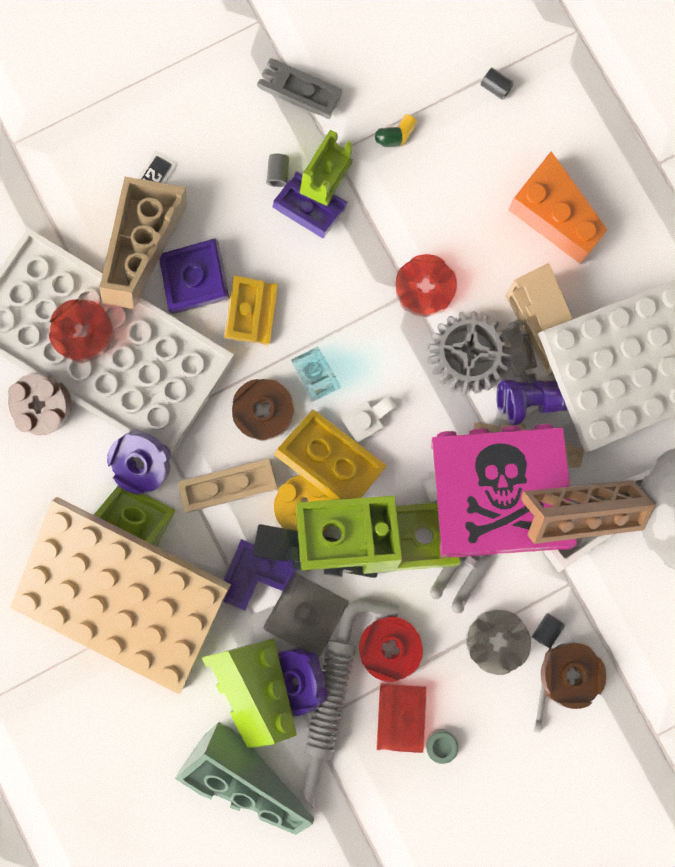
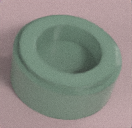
[425,729,458,764]

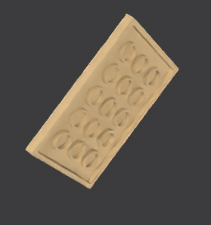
[10,497,231,694]

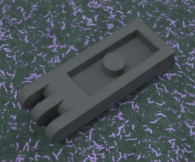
[256,58,342,120]

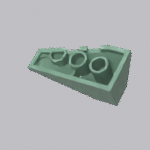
[175,722,315,835]

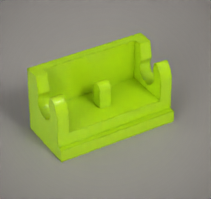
[300,129,353,206]

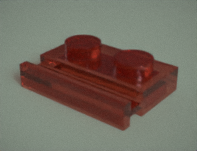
[376,683,427,753]

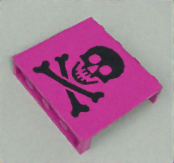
[430,424,577,558]

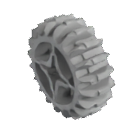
[427,311,512,395]

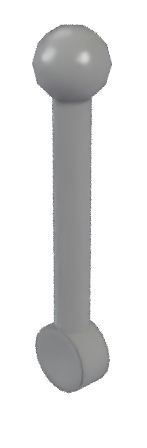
[533,670,546,733]

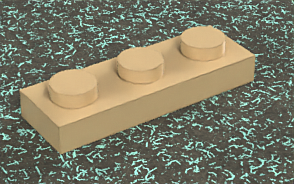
[178,459,278,513]

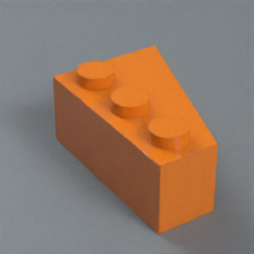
[508,151,607,264]

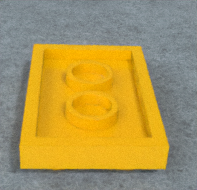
[274,409,387,500]

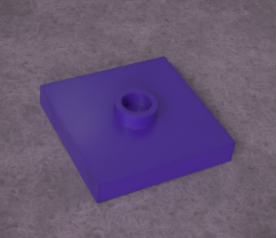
[159,238,230,314]

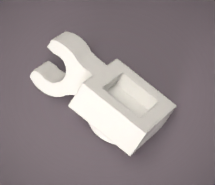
[340,396,397,444]

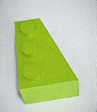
[202,638,297,748]

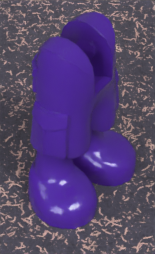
[496,380,568,425]

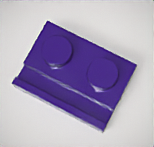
[272,171,348,239]

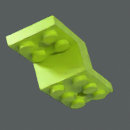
[296,495,460,574]

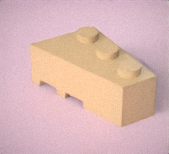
[505,263,573,376]

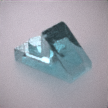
[291,346,342,403]

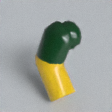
[374,114,417,147]

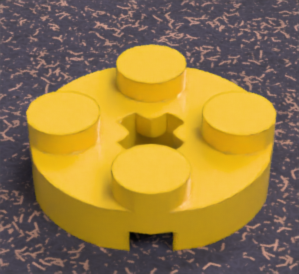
[274,475,332,533]

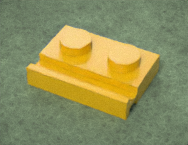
[224,276,278,346]

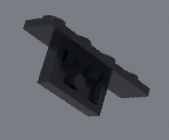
[252,524,378,578]

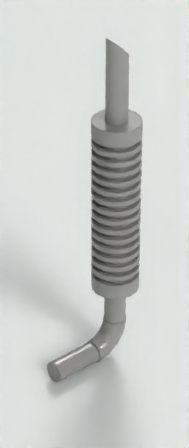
[303,598,399,809]

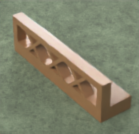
[521,480,655,544]

